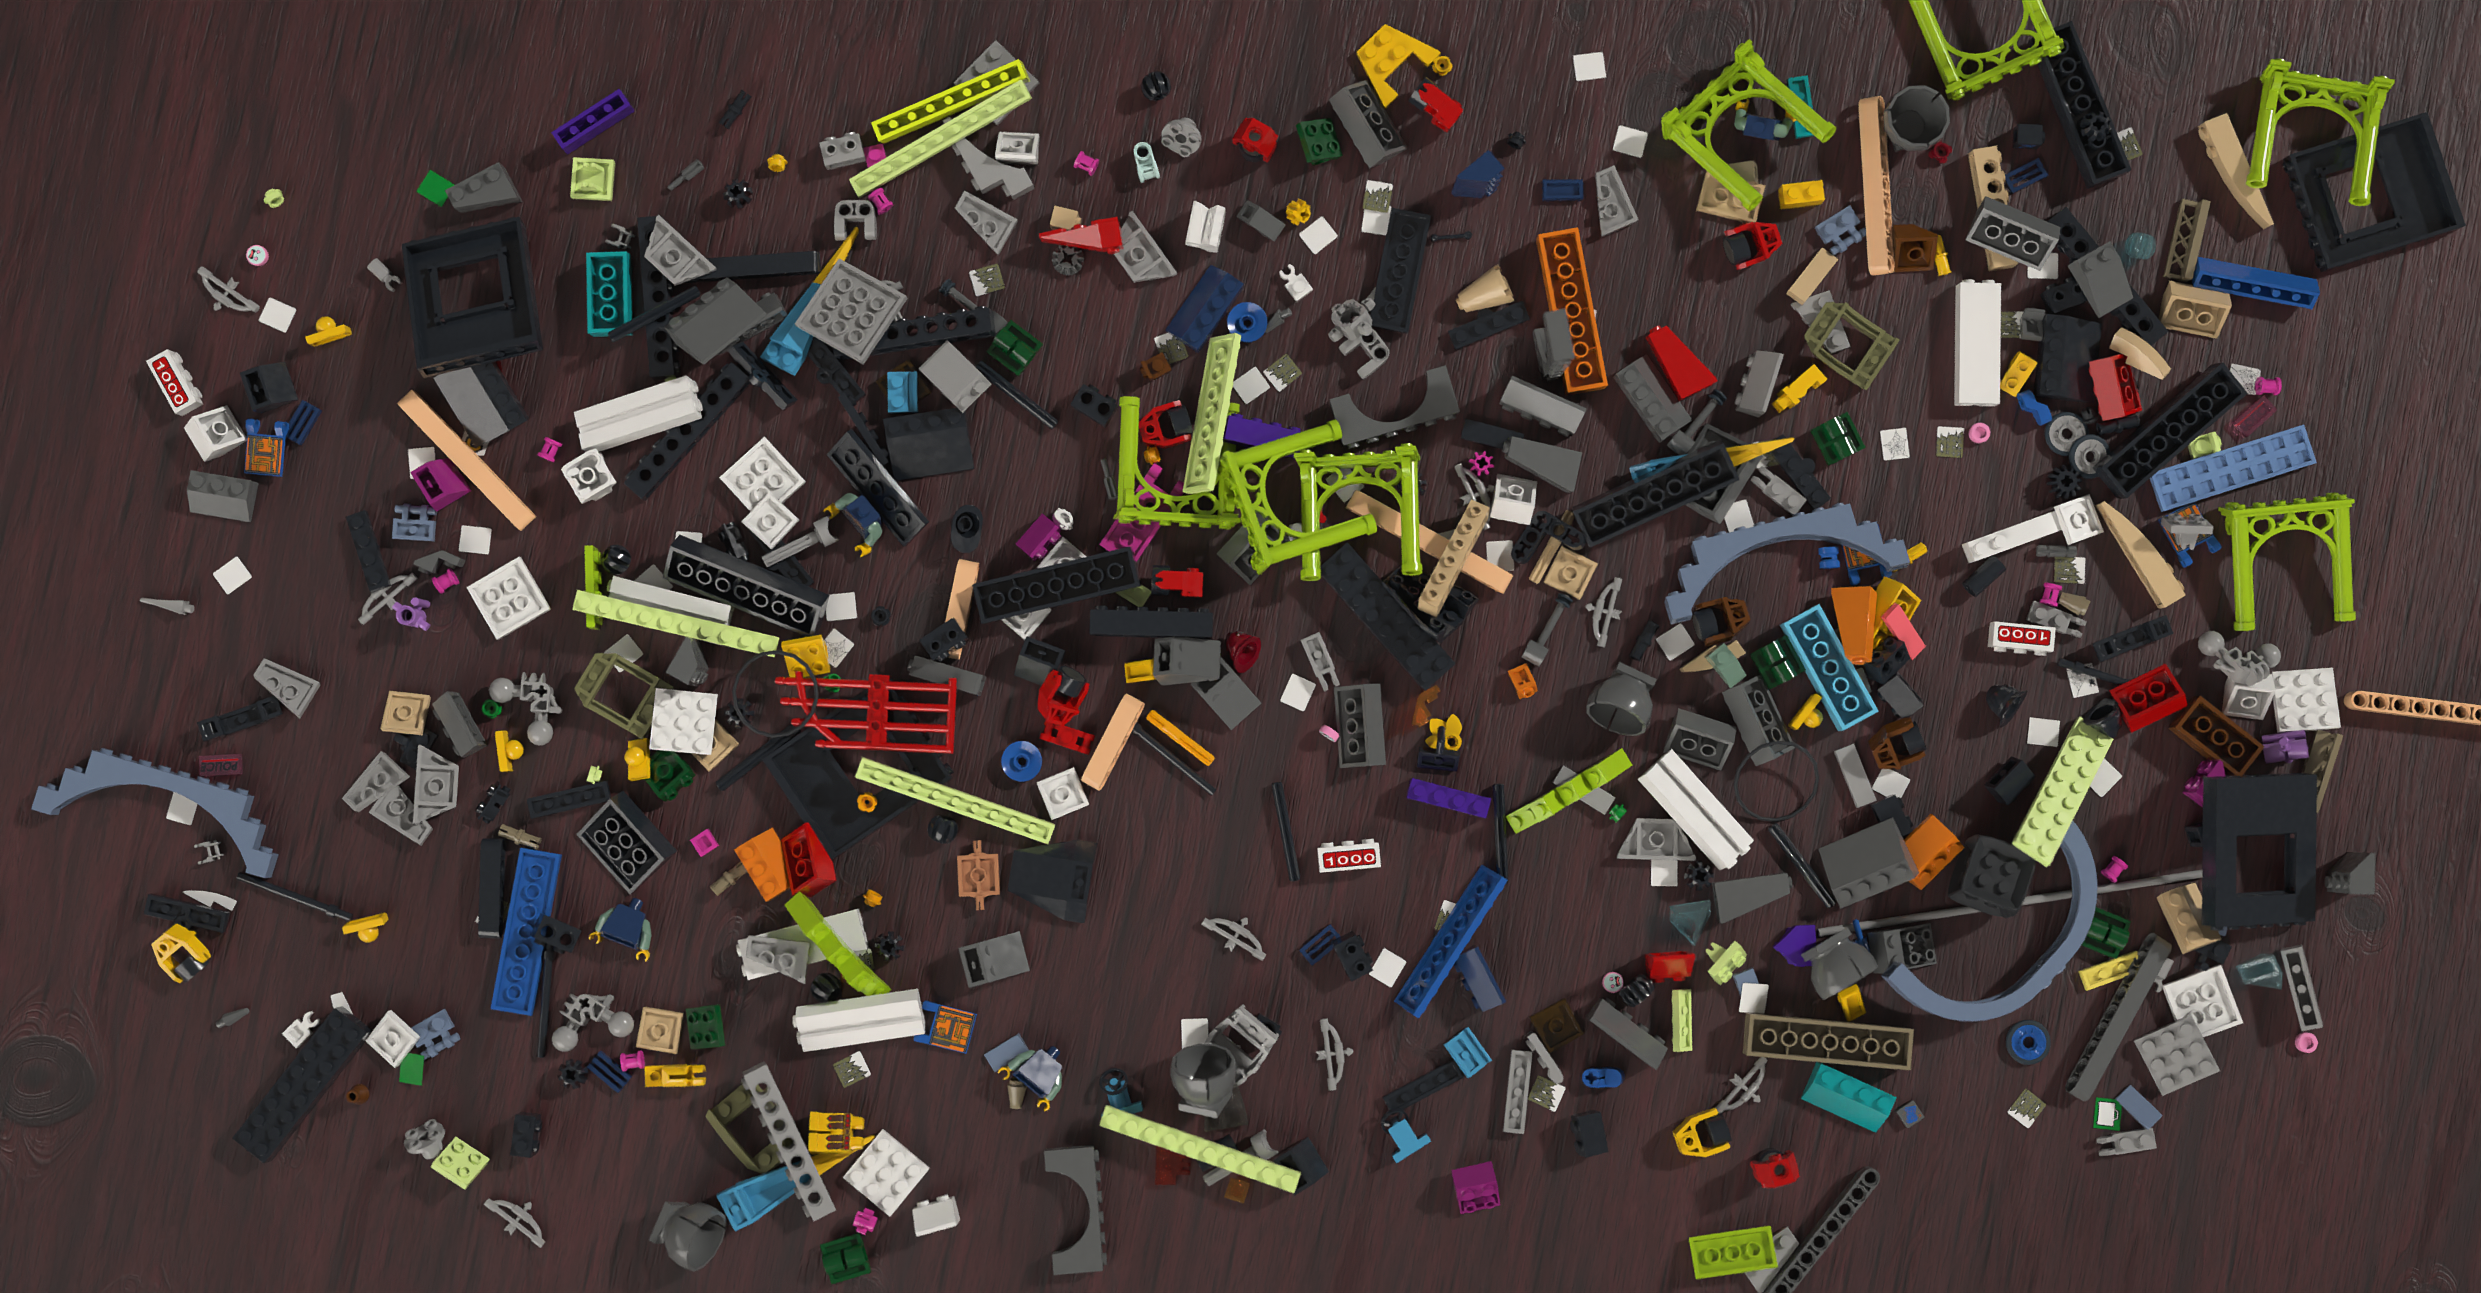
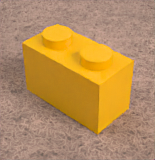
[1778,180,1825,209]

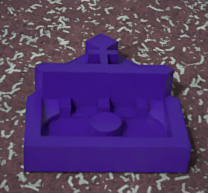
[1772,925,1816,967]

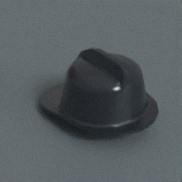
[950,505,983,553]

